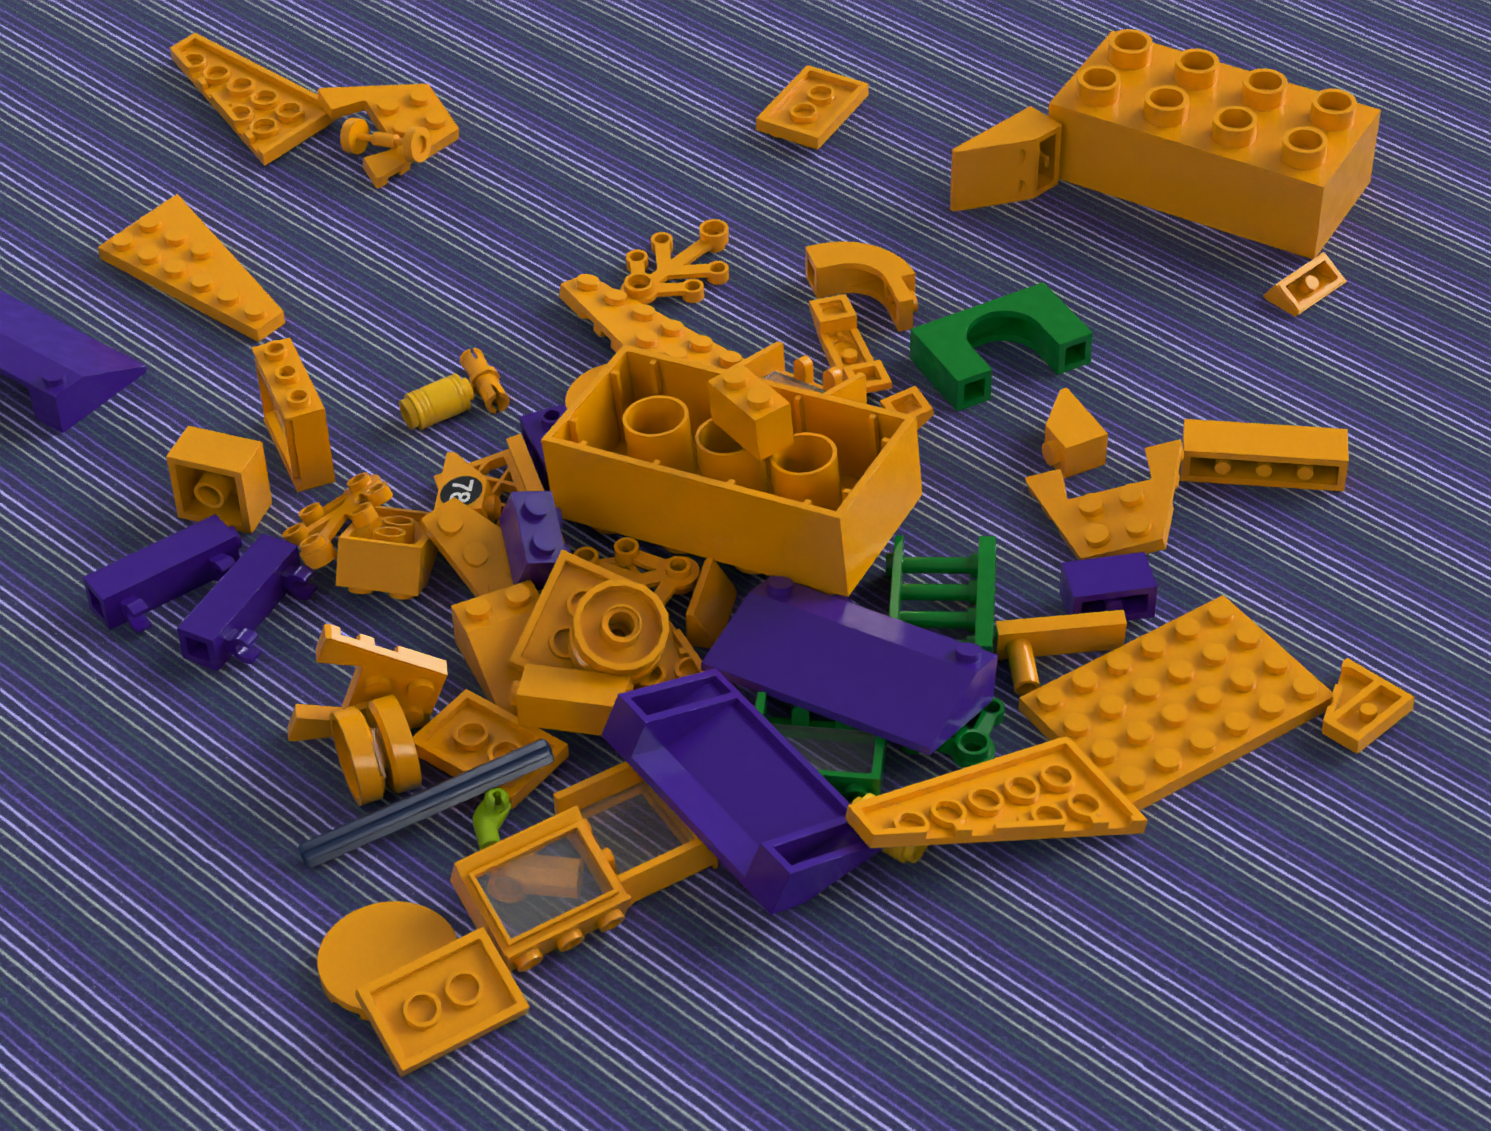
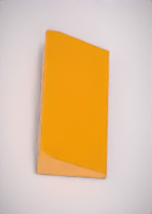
[1263,252,1347,317]
[686,557,737,649]

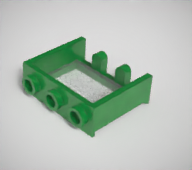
[755,692,888,804]

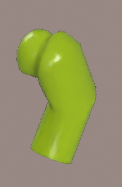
[472,788,511,850]

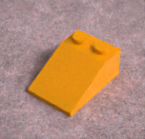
[335,506,438,600]
[451,580,540,717]

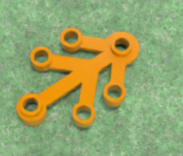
[621,219,729,304]
[282,472,393,570]
[574,537,700,606]

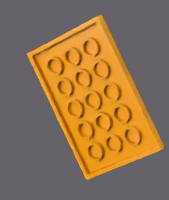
[1018,595,1332,811]

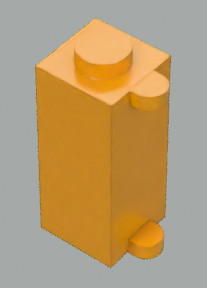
[510,663,633,736]

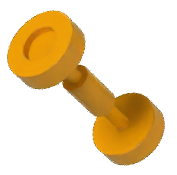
[340,118,432,163]

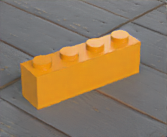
[1180,419,1349,491]

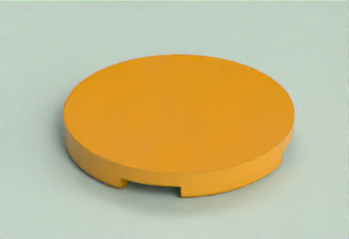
[317,901,457,1021]

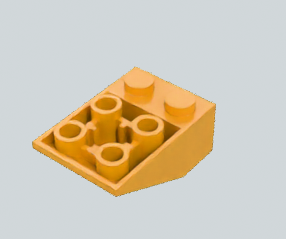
[950,106,1062,212]

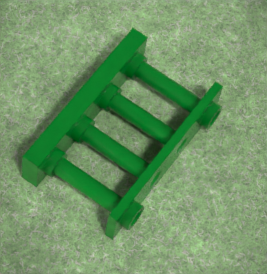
[886,536,996,653]

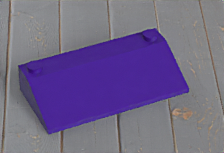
[0,290,147,433]
[701,575,998,756]
[601,668,883,915]

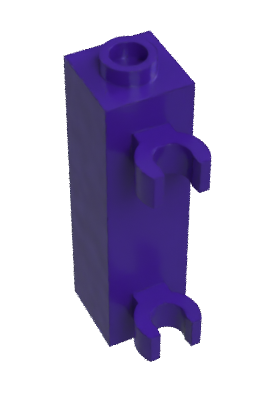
[83,514,242,634]
[177,533,317,671]

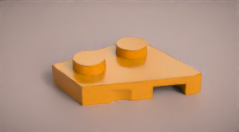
[1322,658,1414,754]

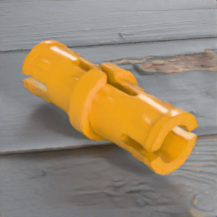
[459,348,510,414]

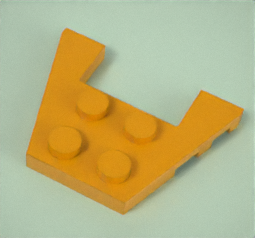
[318,84,459,189]
[1025,439,1184,560]
[287,624,448,741]

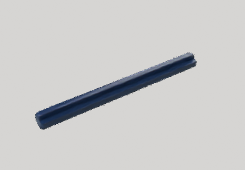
[298,738,554,868]

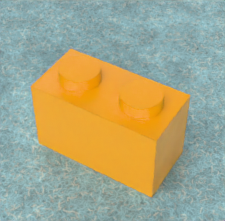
[707,364,794,461]

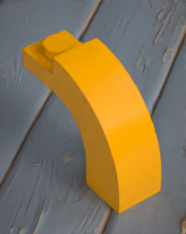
[805,242,918,332]

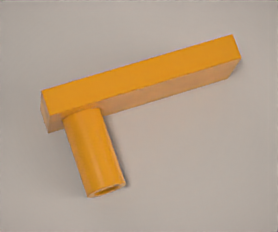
[994,610,1127,696]

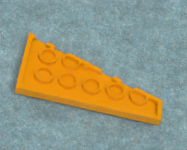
[170,33,341,166]
[845,735,1148,848]

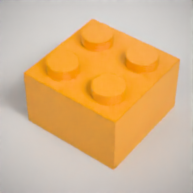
[166,426,273,534]

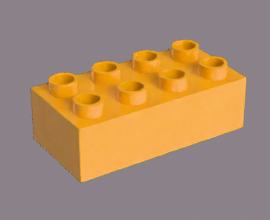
[1048,29,1381,259]
[541,344,923,597]

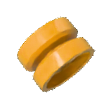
[567,579,670,686]
[330,694,422,806]

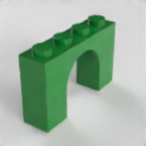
[910,282,1093,411]

